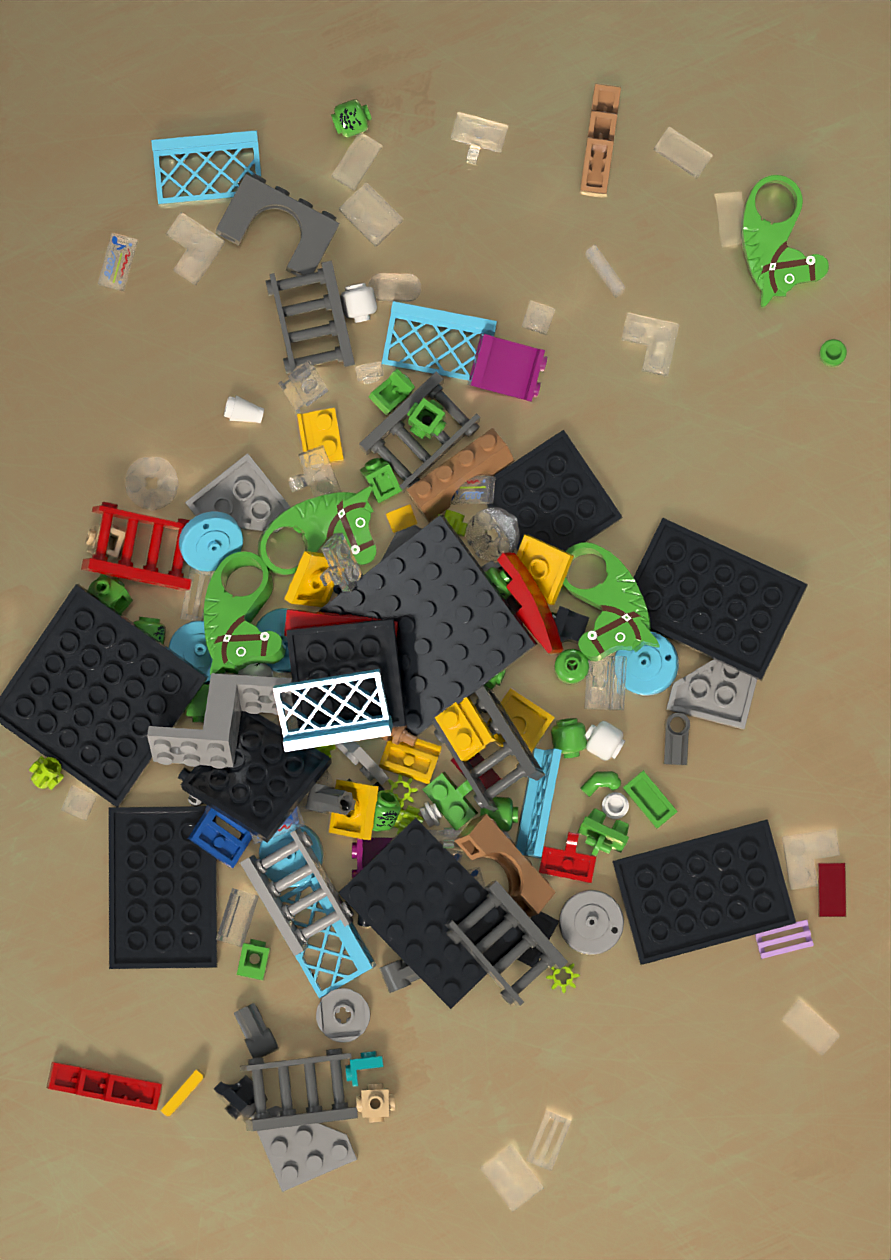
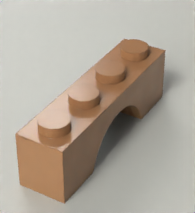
[407,428,515,522]
[454,814,556,917]

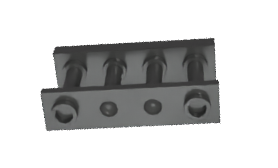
[265,260,355,378]
[359,371,480,493]
[431,685,545,812]
[445,881,568,1006]
[240,1048,358,1131]

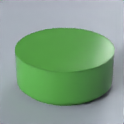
[819,339,847,367]

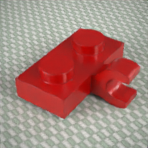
[539,832,596,883]

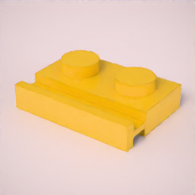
[297,408,344,467]
[435,697,496,762]
[379,737,442,784]

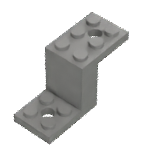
[147,673,295,768]

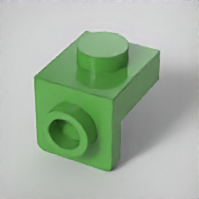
[369,369,415,416]

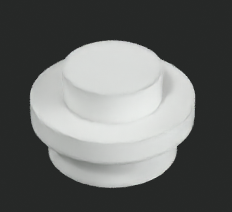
[602,792,629,819]
[420,801,442,827]

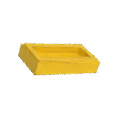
[160,1069,205,1117]

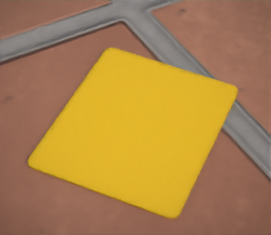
[386,504,417,533]

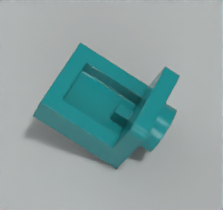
[345,1051,384,1087]

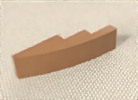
[580,83,621,194]

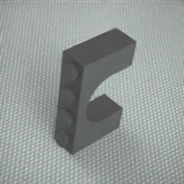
[216,174,340,276]

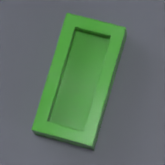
[623,770,678,829]

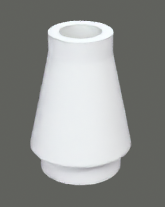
[224,395,264,423]

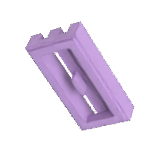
[755,920,814,959]

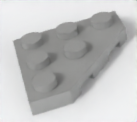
[185,453,290,533]
[666,659,757,730]
[251,1106,357,1192]

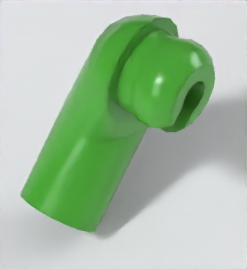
[580,771,621,797]

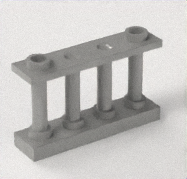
[240,828,354,956]

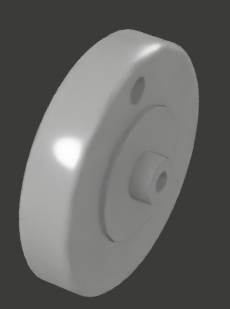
[559,890,624,955]

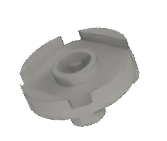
[316,988,370,1042]

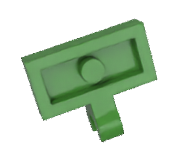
[422,772,478,831]

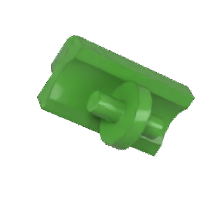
[578,808,629,856]

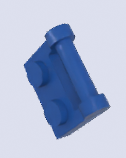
[188,805,254,868]

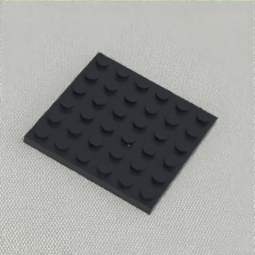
[319,515,537,736]
[0,584,209,807]

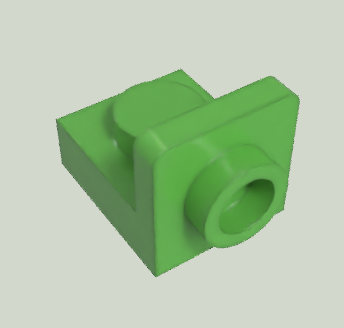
[360,458,402,503]

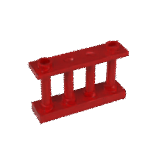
[81,502,192,591]

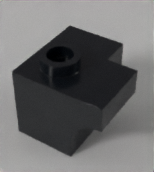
[551,606,590,644]
[214,1075,268,1122]

